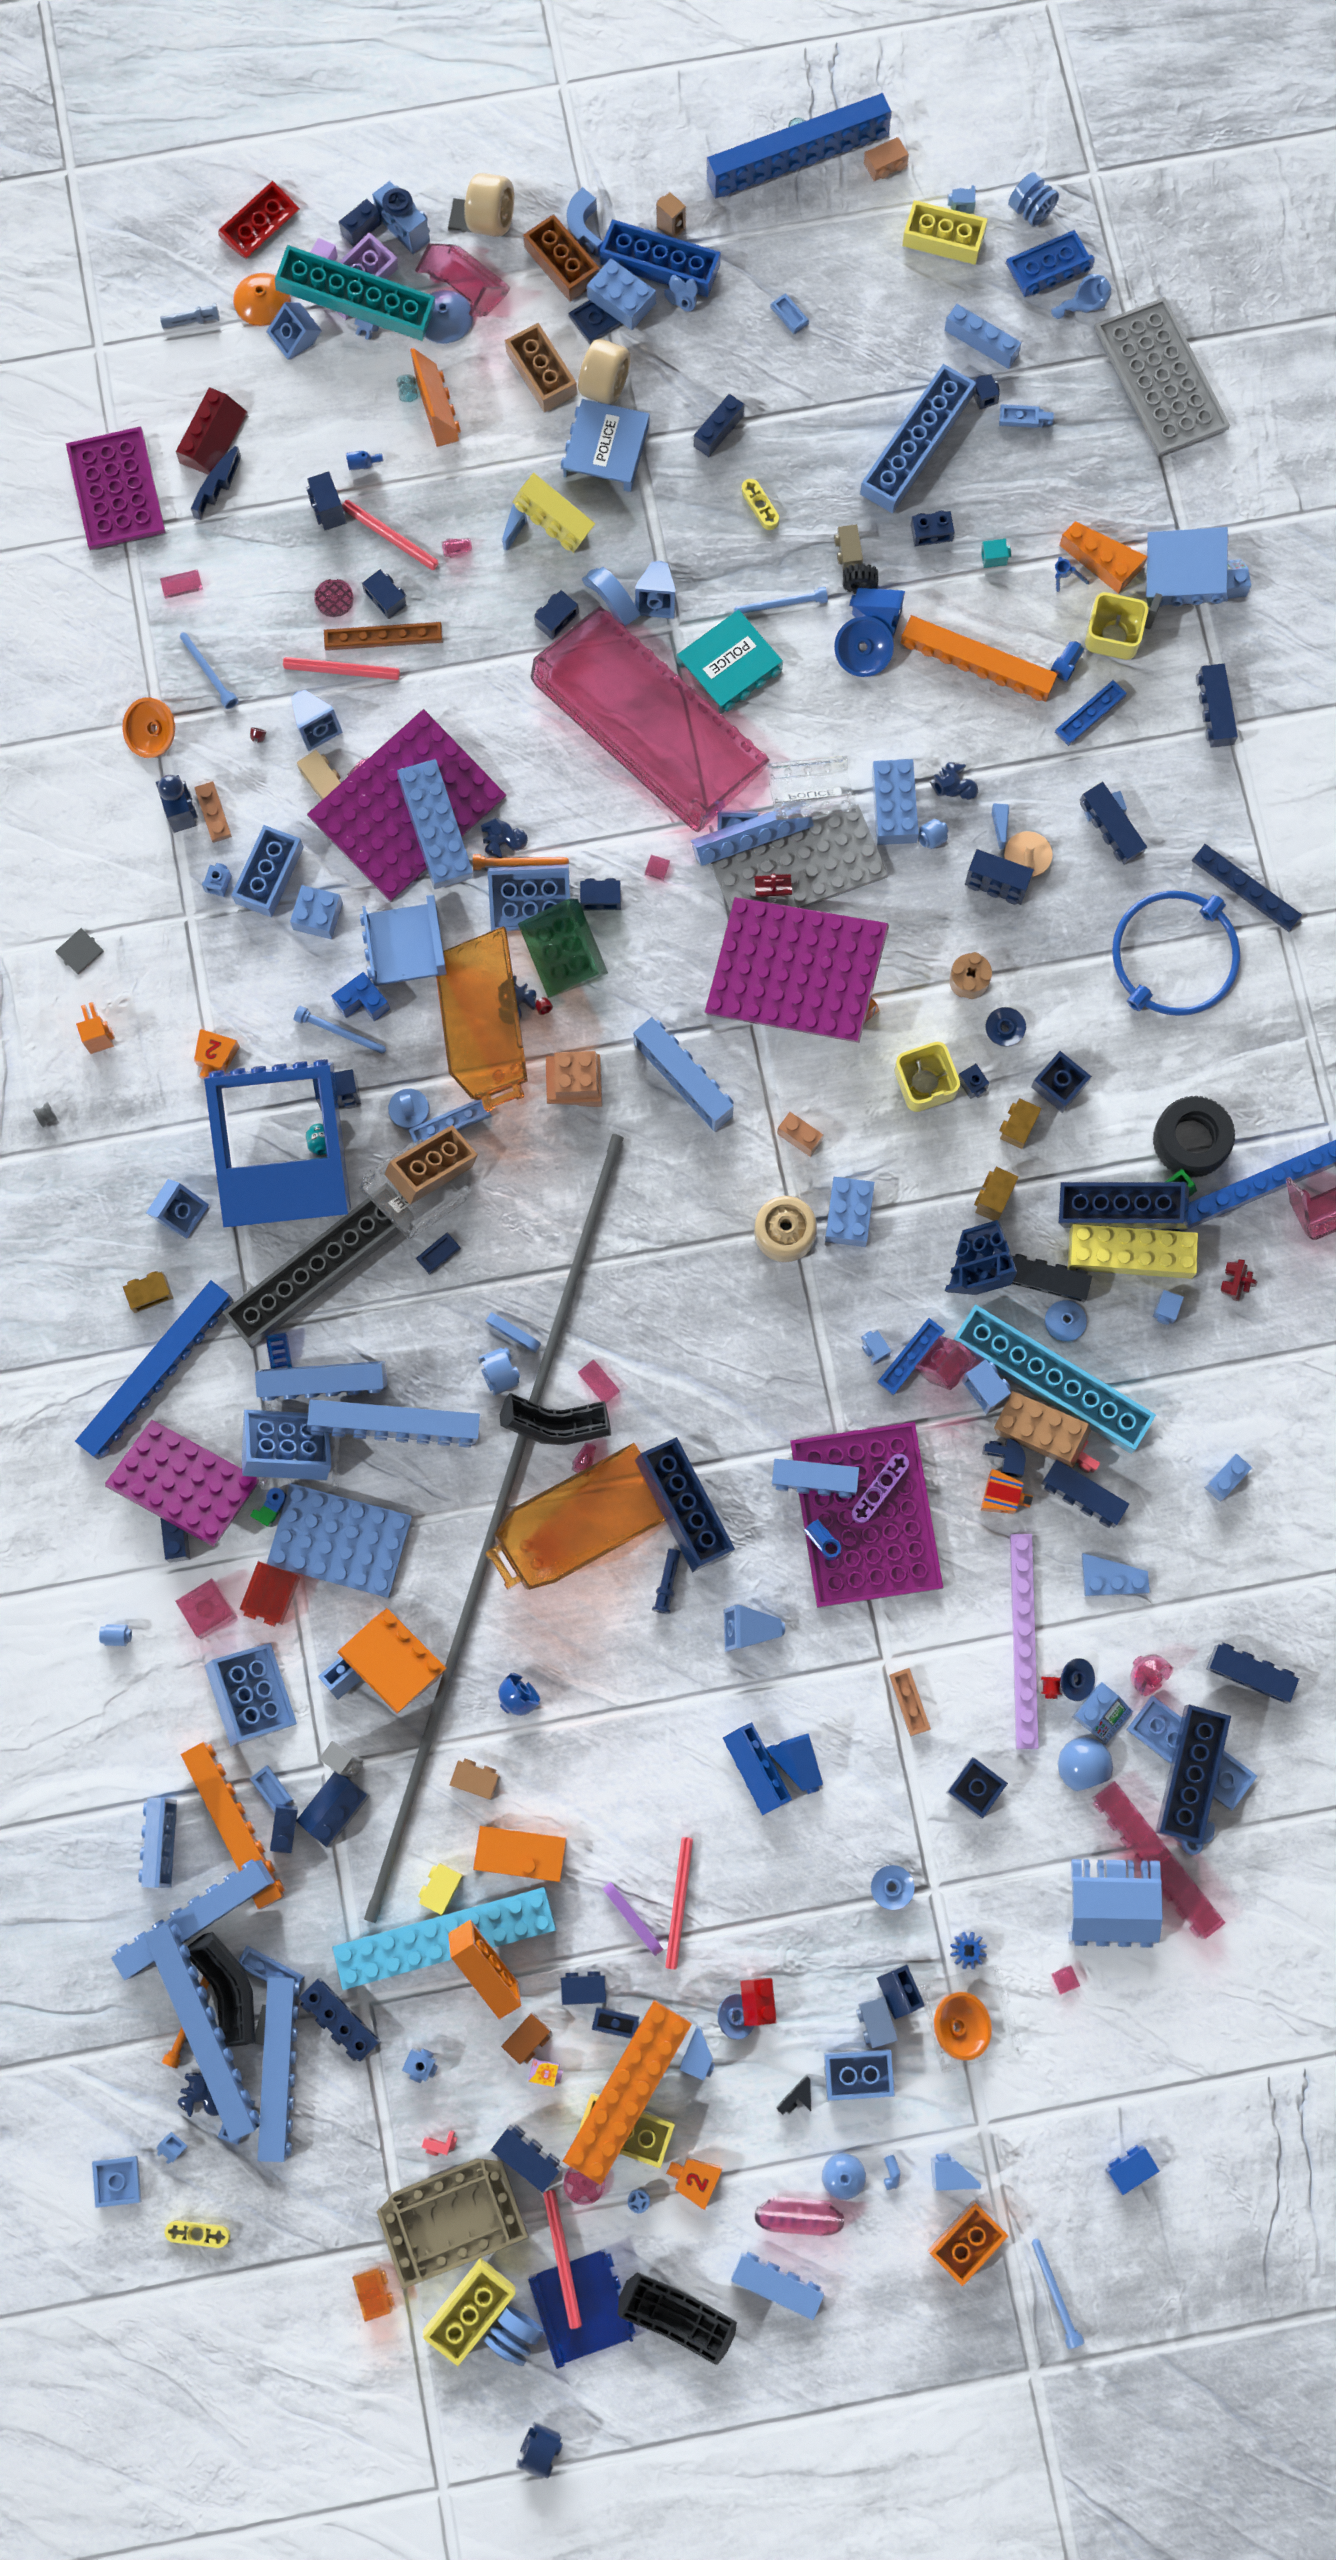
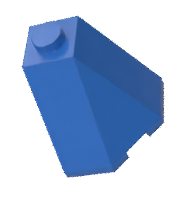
[849,588,905,638]
[766,1733,823,1794]

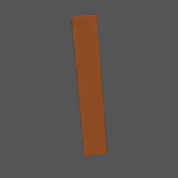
[324,622,443,651]

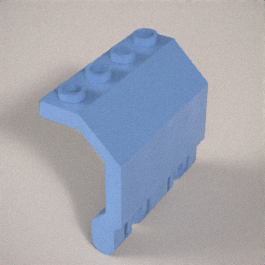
[1068,1859,1162,1948]

